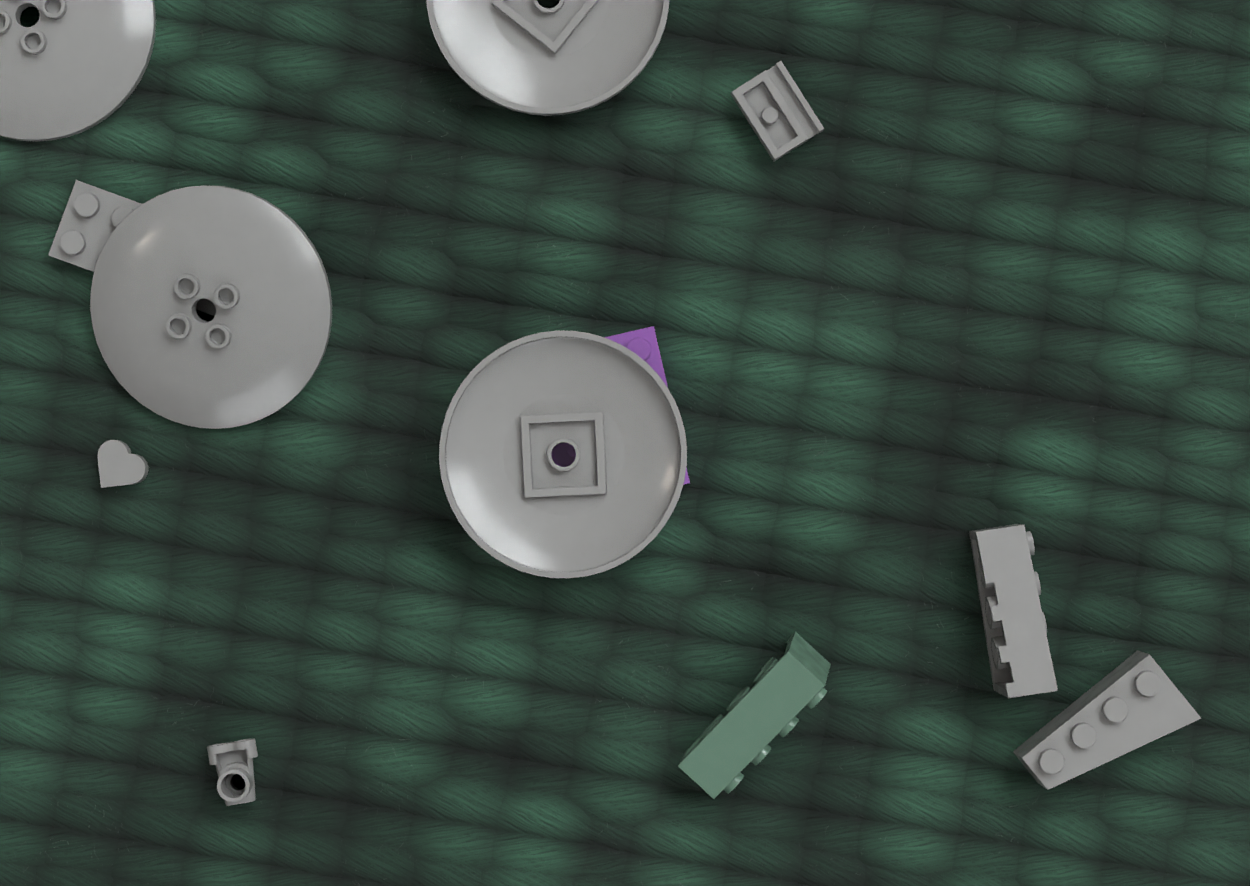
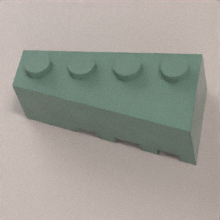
[678,631,831,799]

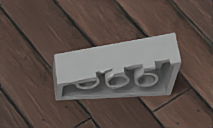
[969,524,1058,698]
[1013,650,1201,790]

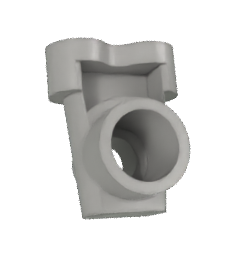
[207,738,258,806]

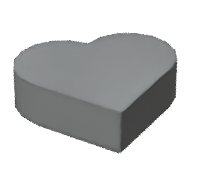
[97,440,149,488]

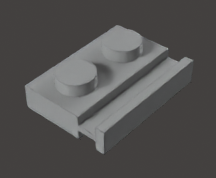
[731,61,824,162]

